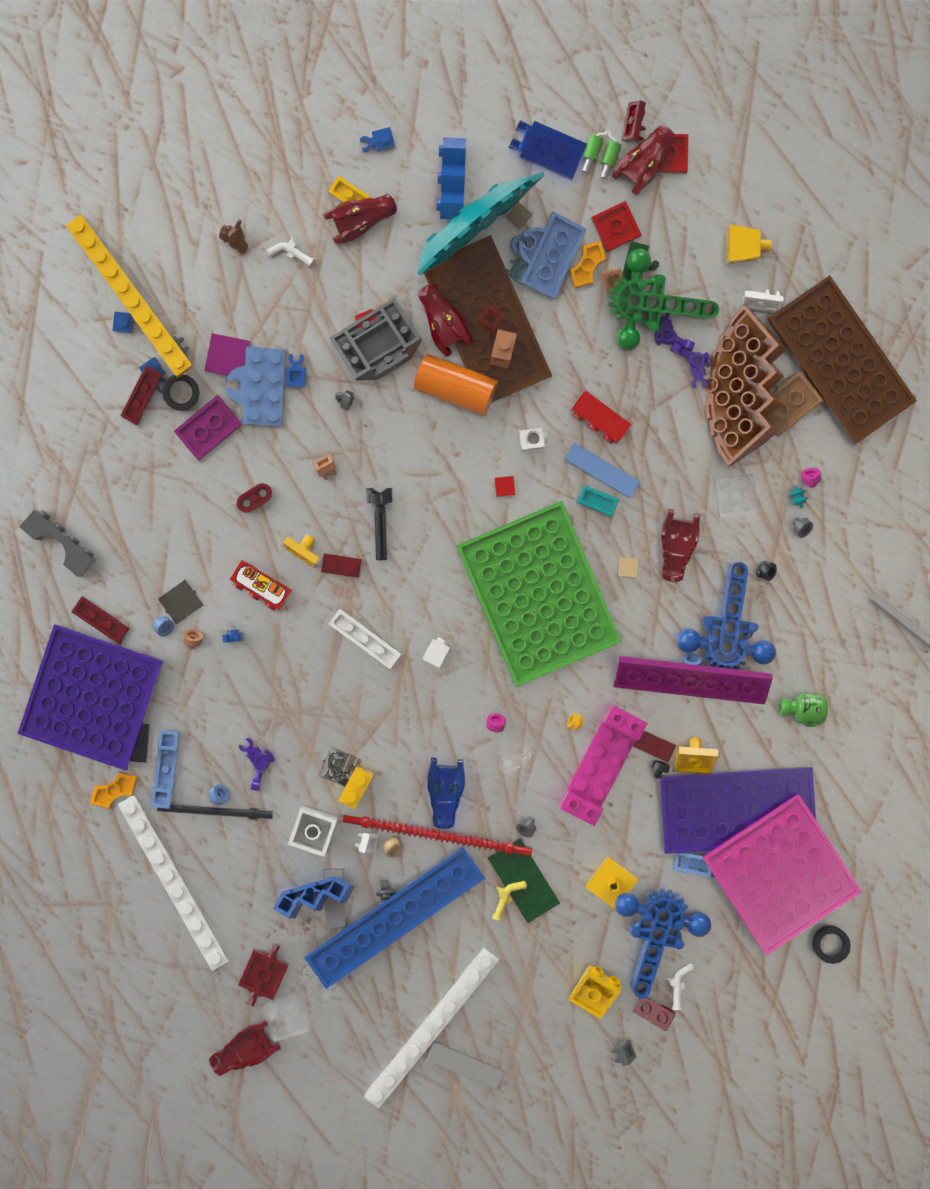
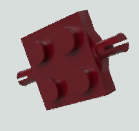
[238,943,289,1006]

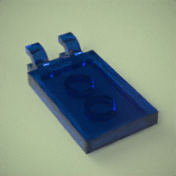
[508,120,587,180]

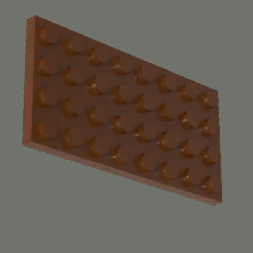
[424,235,552,403]
[767,275,917,445]

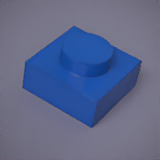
[112,311,134,334]

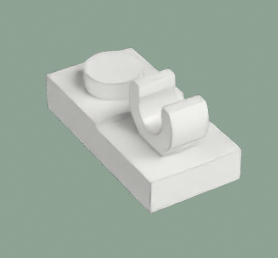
[741,290,783,313]

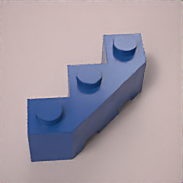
[436,137,466,219]
[273,876,355,919]

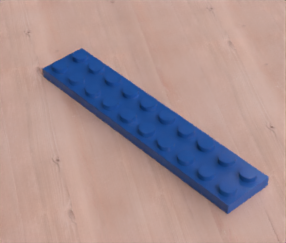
[304,846,485,989]

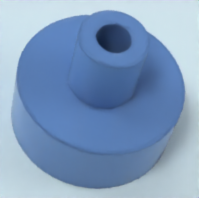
[510,234,531,254]
[153,616,174,637]
[682,653,702,665]
[209,785,229,805]

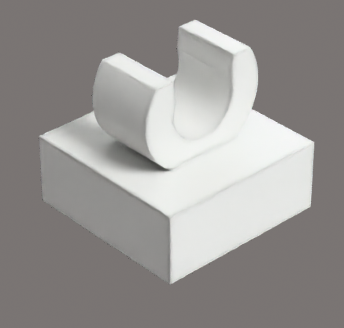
[355,832,380,854]

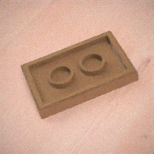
[768,371,824,437]

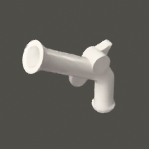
[266,237,315,268]
[666,963,694,1010]

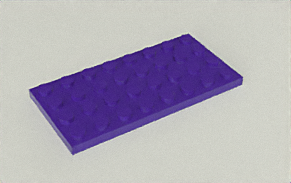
[659,767,816,854]

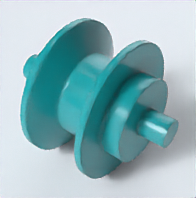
[788,486,809,508]

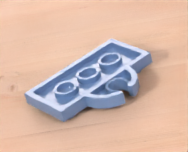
[517,212,587,299]
[225,347,285,427]

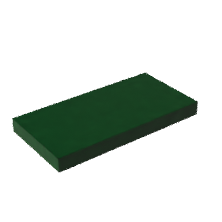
[488,838,560,923]

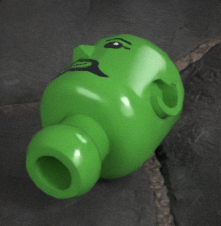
[779,692,828,727]

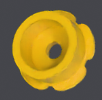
[567,713,583,731]

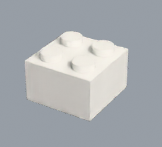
[288,805,338,857]

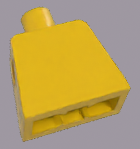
[727,225,771,264]

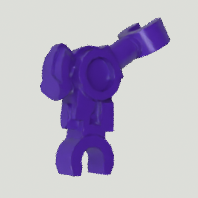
[654,308,695,352]
[670,342,711,388]
[239,738,275,791]

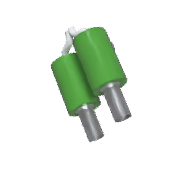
[582,130,622,179]

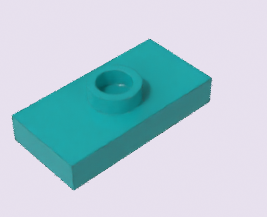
[576,485,619,517]

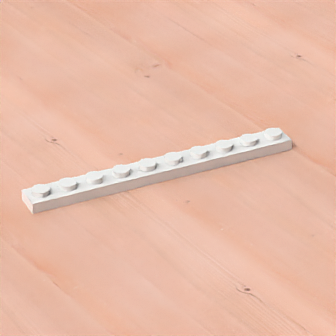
[117,794,229,971]
[364,947,499,1109]

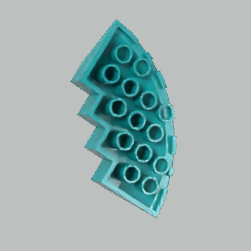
[417,172,545,275]

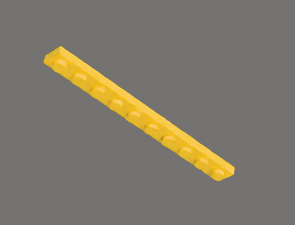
[66,214,193,378]

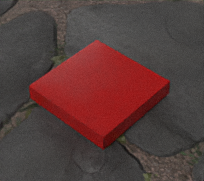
[650,133,689,174]
[591,201,642,253]

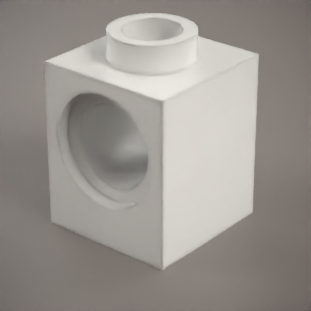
[518,427,548,451]
[422,637,450,668]

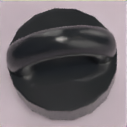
[756,561,777,581]
[650,760,671,779]

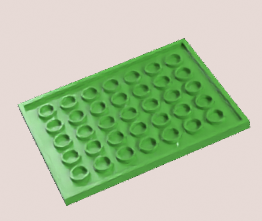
[456,501,622,687]

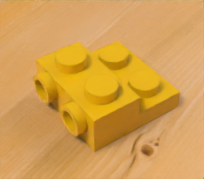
[568,965,622,1020]

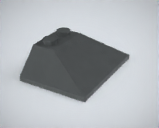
[330,298,422,381]

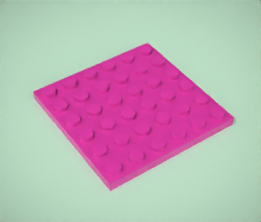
[702,794,862,956]

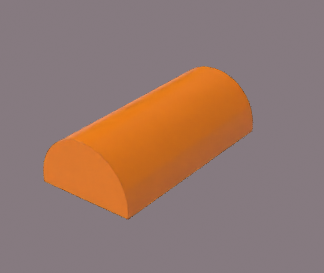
[414,354,499,417]

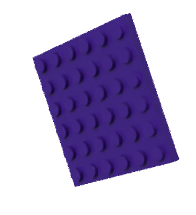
[17,624,164,771]

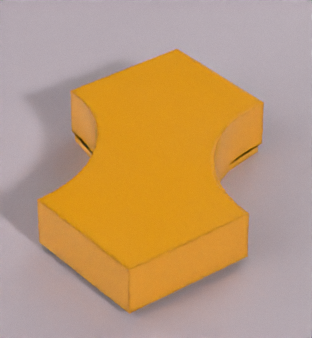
[569,241,606,289]
[90,771,138,809]

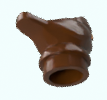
[219,219,248,255]

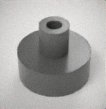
[793,518,813,538]
[516,817,536,838]

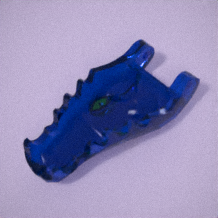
[427,757,465,829]

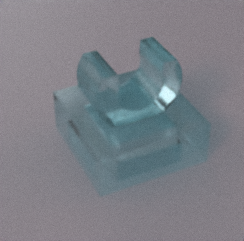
[506,258,527,284]

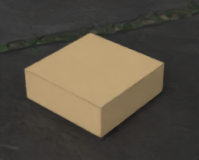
[618,557,638,577]

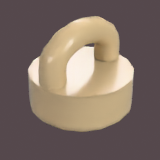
[382,836,403,858]

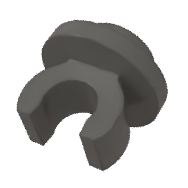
[376,880,395,900]

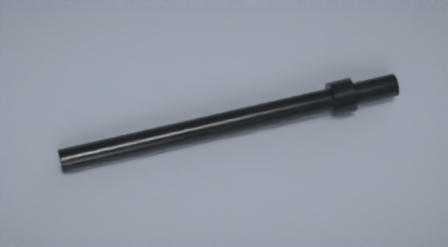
[157,804,273,820]

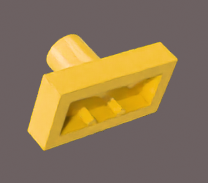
[282,534,319,568]

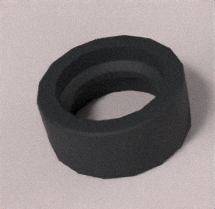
[162,374,200,411]
[812,925,851,964]

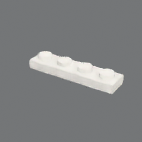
[328,609,401,669]

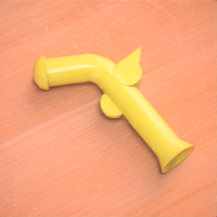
[492,881,527,921]

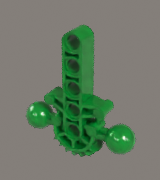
[608,249,719,351]

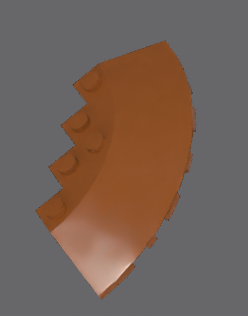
[705,304,787,467]

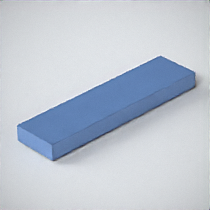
[564,443,640,498]

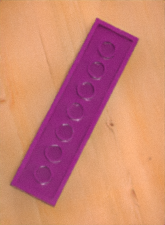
[613,656,773,705]

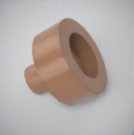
[183,629,203,649]

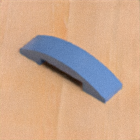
[150,730,179,809]

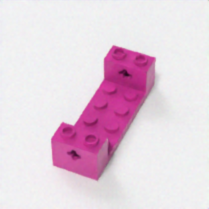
[558,704,648,826]

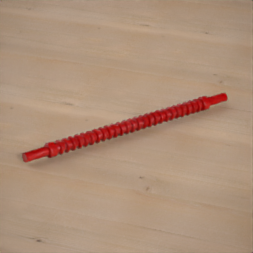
[342,815,533,856]

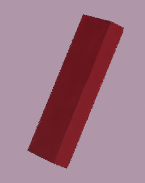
[120,365,164,425]
[71,596,130,644]

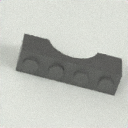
[19,509,96,577]

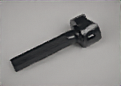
[366,487,393,561]

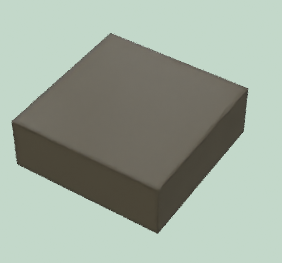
[506,202,533,229]

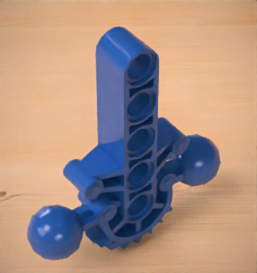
[677,562,776,670]
[615,889,711,998]

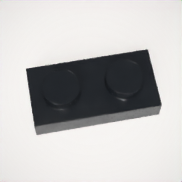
[130,724,150,763]

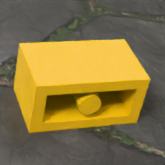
[338,765,374,810]

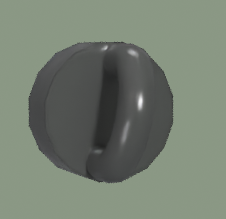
[335,390,354,410]

